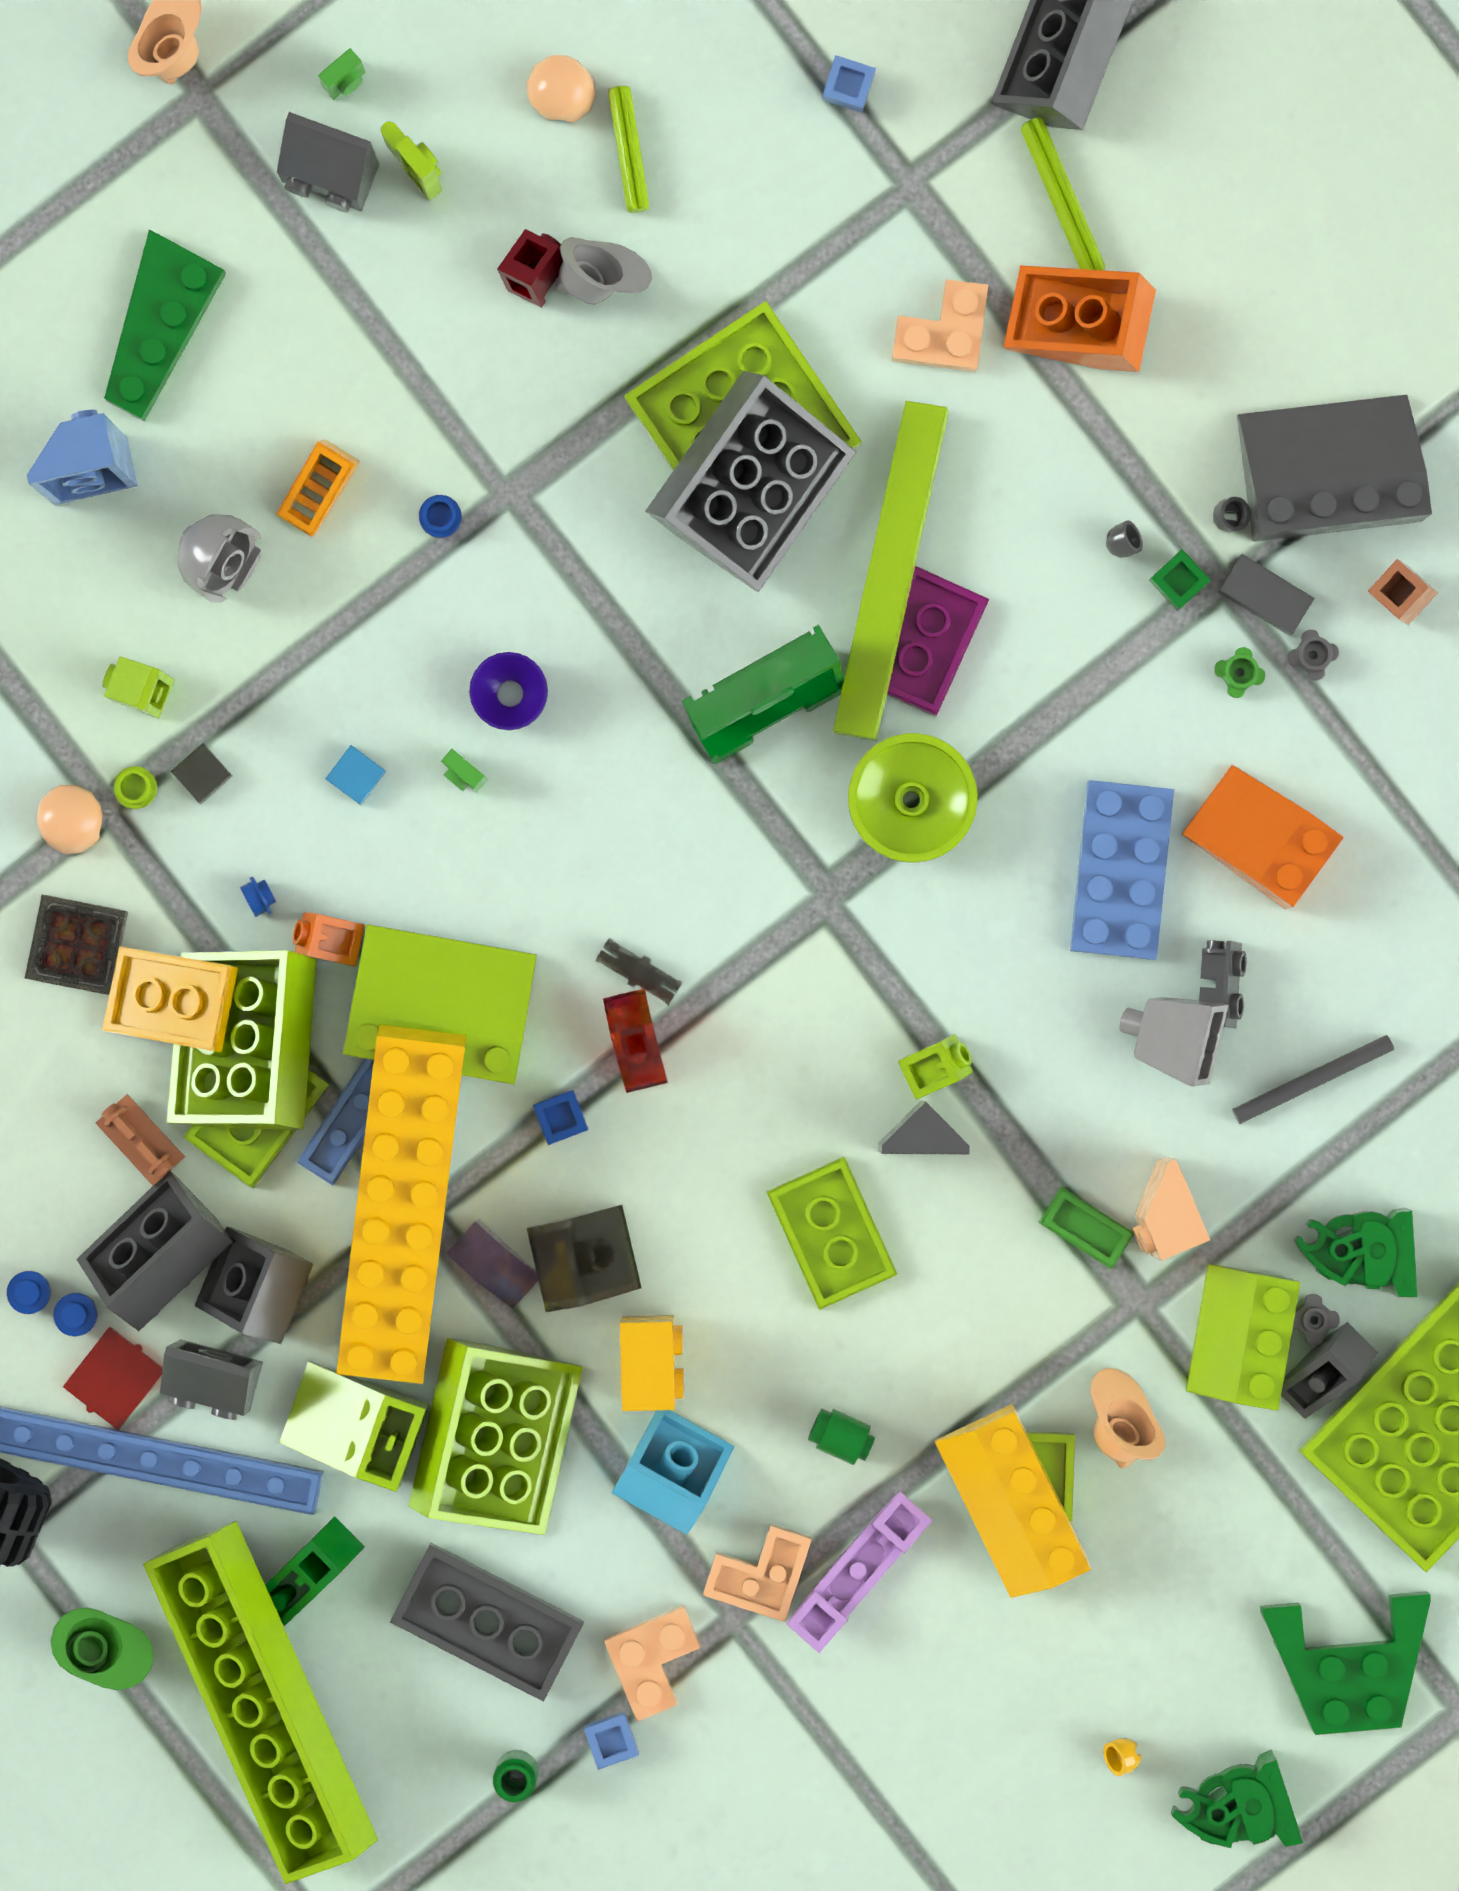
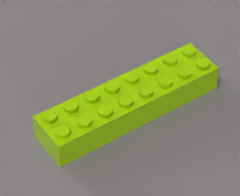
[143,1521,378,1884]

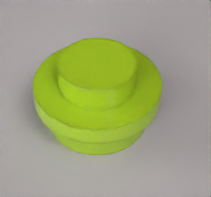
[114,766,157,809]

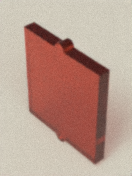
[63,1327,163,1430]

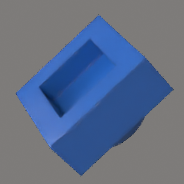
[533,1090,589,1145]

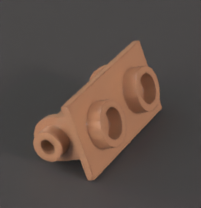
[95,1094,185,1186]

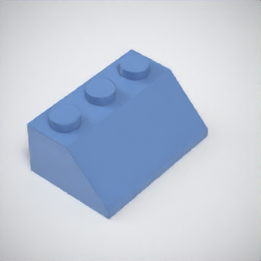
[27,409,138,505]

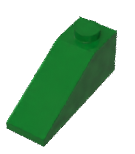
[265,1516,365,1626]

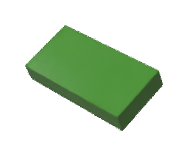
[1038,1187,1134,1269]

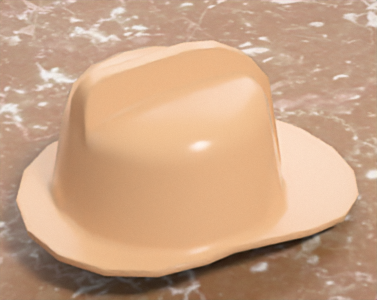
[128,0,202,85]
[1090,1368,1165,1468]

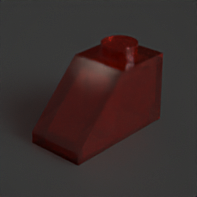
[603,988,668,1093]

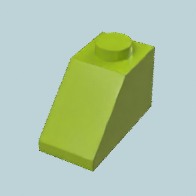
[102,656,175,719]

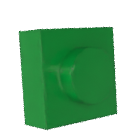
[1149,549,1211,611]

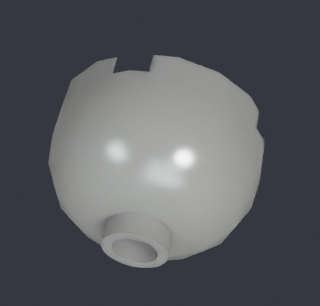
[177,514,261,603]

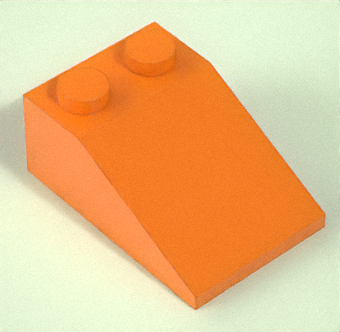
[1003,265,1156,372]
[1182,765,1344,909]

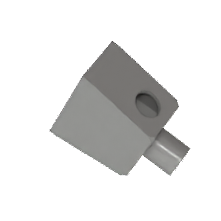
[1120,997,1229,1087]

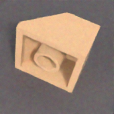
[1132,1156,1210,1260]

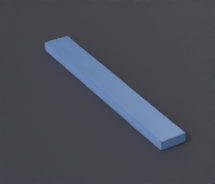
[0,1406,324,1515]

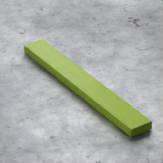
[833,401,949,741]

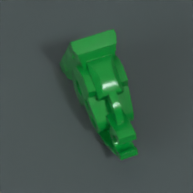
[1294,1208,1418,1297]
[1171,1750,1303,1848]

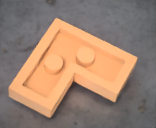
[892,279,988,372]
[703,1524,812,1622]
[604,1605,700,1722]

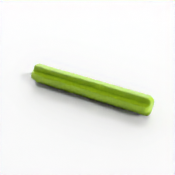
[1021,117,1106,270]

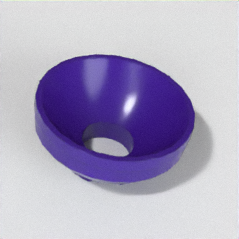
[469,652,548,731]

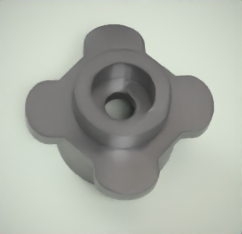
[1287,630,1339,681]
[1293,1294,1340,1346]

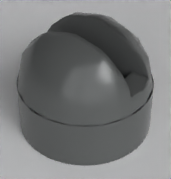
[1213,497,1251,532]
[1106,520,1143,558]

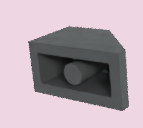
[1281,1322,1378,1419]

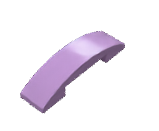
[786,1491,933,1653]

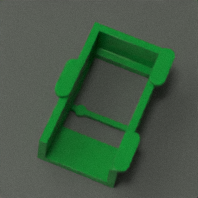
[682,624,844,764]

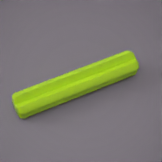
[608,85,649,213]

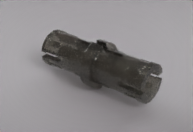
[595,938,683,1006]

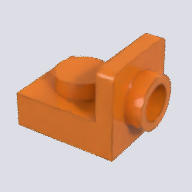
[292,912,365,967]

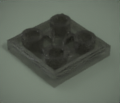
[25,894,128,995]

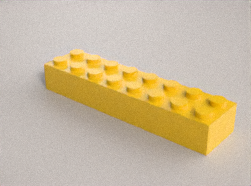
[336,1025,466,1384]

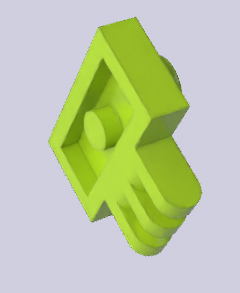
[381,121,443,201]

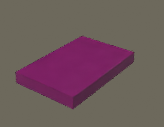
[887,566,989,717]

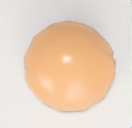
[526,55,596,123]
[37,785,103,854]

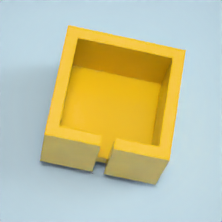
[620,1315,684,1411]

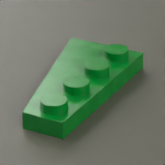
[104,229,226,421]

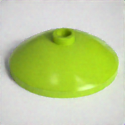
[848,733,978,863]

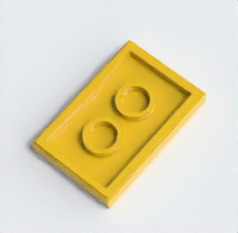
[102,946,238,1053]

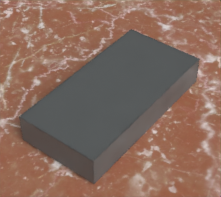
[1218,554,1315,636]

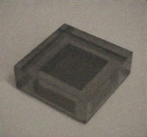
[171,743,233,804]

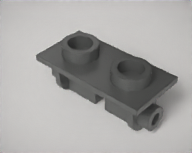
[1199,940,1247,1028]

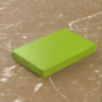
[183,1068,330,1188]
[766,1157,898,1310]

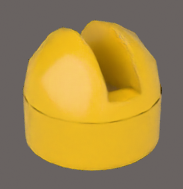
[1103,1738,1142,1776]

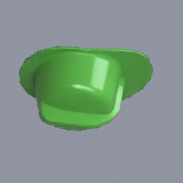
[50,1607,154,1691]

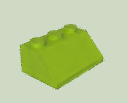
[1186,1264,1301,1411]

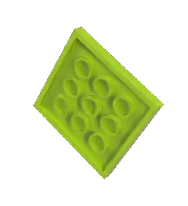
[624,300,862,470]

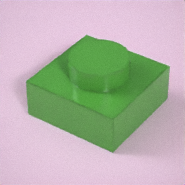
[318,48,366,100]
[441,748,488,792]

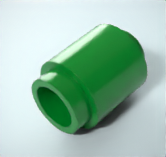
[808,1408,875,1465]
[493,1750,539,1802]

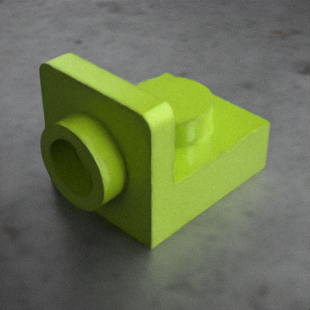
[898,1034,973,1100]

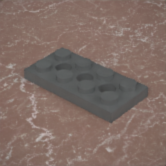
[390,1542,584,1702]

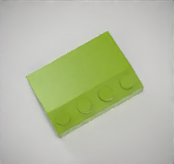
[343,924,537,1085]
[167,950,317,1130]
[408,1337,583,1535]

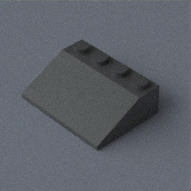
[645,370,856,592]
[1237,394,1432,542]

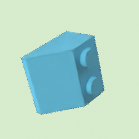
[612,1410,735,1535]

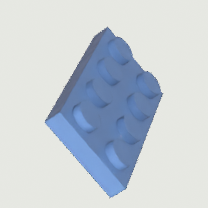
[1070,780,1174,960]

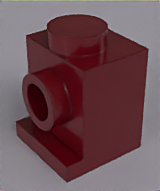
[497,229,563,308]

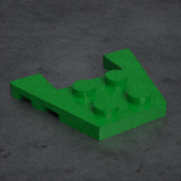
[1260,1591,1431,1735]

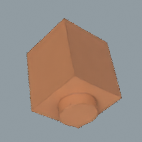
[1368,559,1438,625]

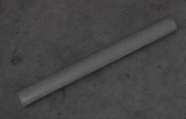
[1232,1035,1394,1124]

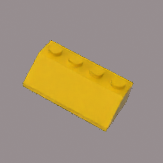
[935,1404,1091,1598]

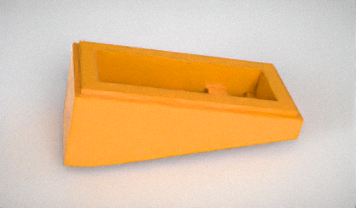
[276,439,360,537]

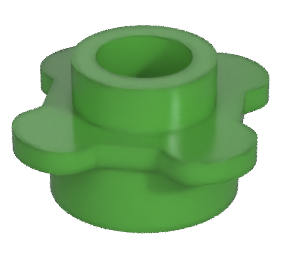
[1214,647,1266,698]

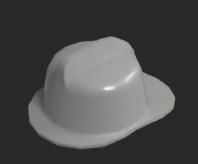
[555,237,652,305]

